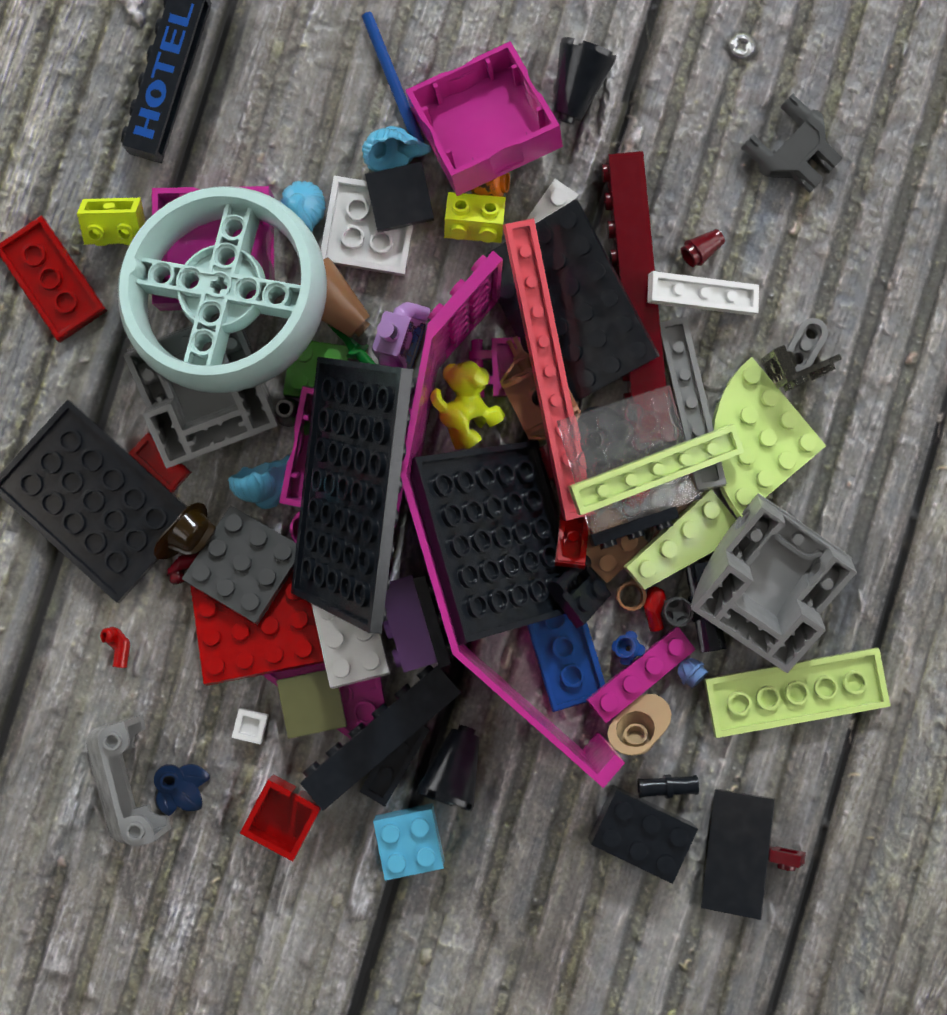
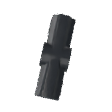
[685,562,726,653]

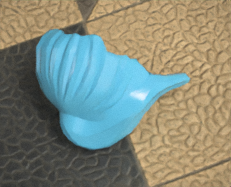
[362,126,431,172]
[281,181,326,232]
[228,455,290,509]

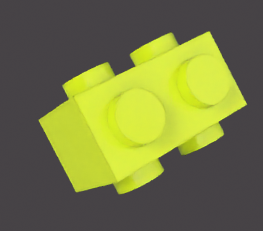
[444,192,506,243]
[77,198,146,246]

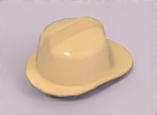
[607,694,672,756]

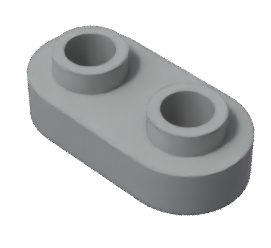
[782,318,828,374]

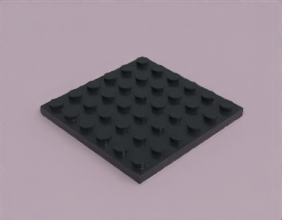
[410,440,579,645]

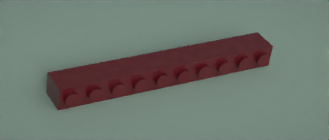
[602,151,671,446]

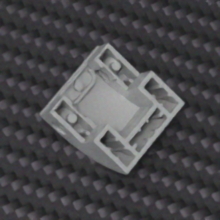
[124,314,278,469]
[691,493,857,673]

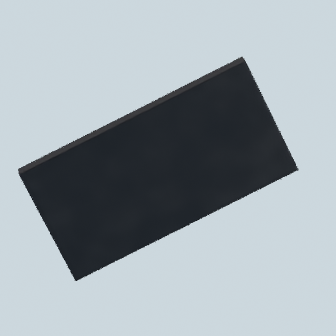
[701,788,776,920]

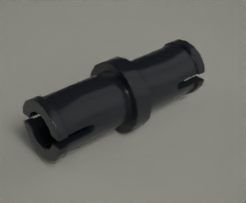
[637,774,699,799]

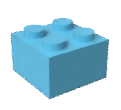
[373,803,445,881]

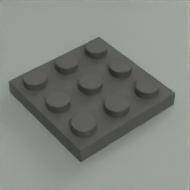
[182,505,296,625]

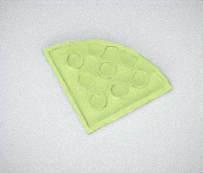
[712,357,826,518]

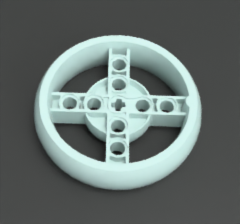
[118,186,327,393]

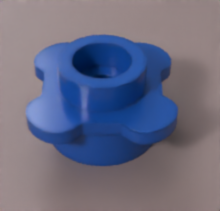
[612,631,645,666]

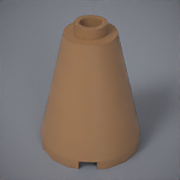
[299,257,371,337]

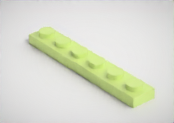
[568,424,744,515]

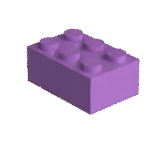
[383,575,437,673]

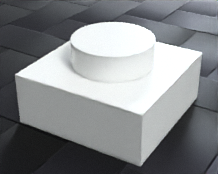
[232,708,269,744]

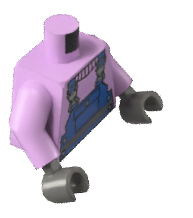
[372,302,433,394]

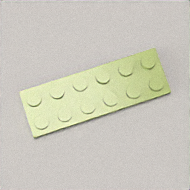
[704,647,891,738]

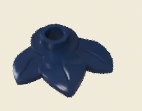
[154,764,210,816]

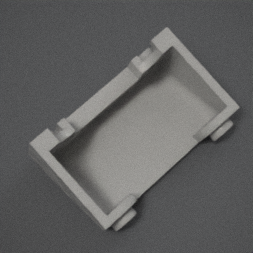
[86,715,171,846]

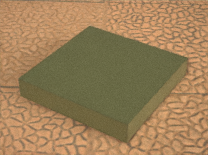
[276,670,347,739]

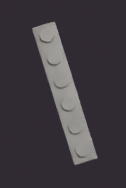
[660,317,727,492]

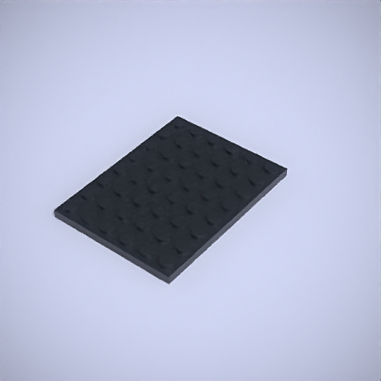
[291,357,414,634]

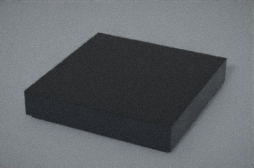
[365,162,434,233]

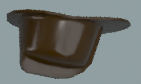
[153,502,216,560]

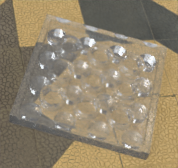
[557,385,702,535]

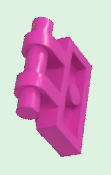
[469,337,521,398]

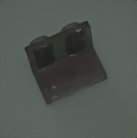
[761,345,842,392]

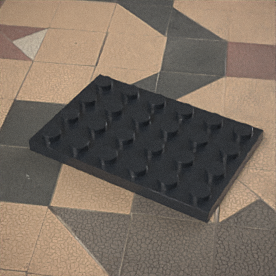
[477,199,660,403]
[0,399,188,603]

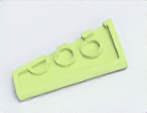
[623,489,736,589]

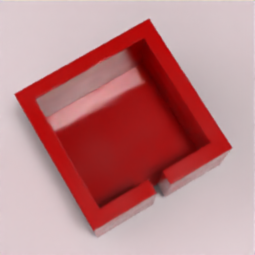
[240,774,321,862]

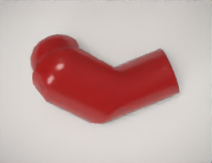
[643,586,666,632]
[100,627,130,668]

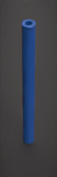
[361,12,425,143]

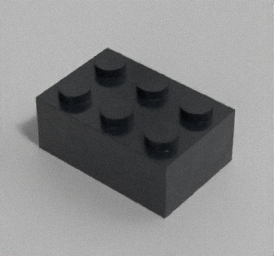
[588,785,698,884]

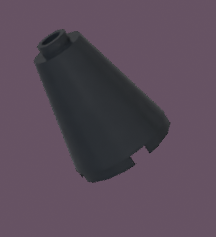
[554,37,617,125]
[416,725,480,811]

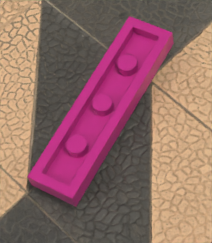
[586,626,696,723]

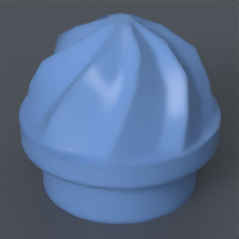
[677,658,708,689]

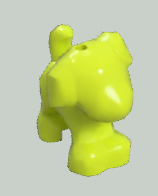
[429,360,505,450]

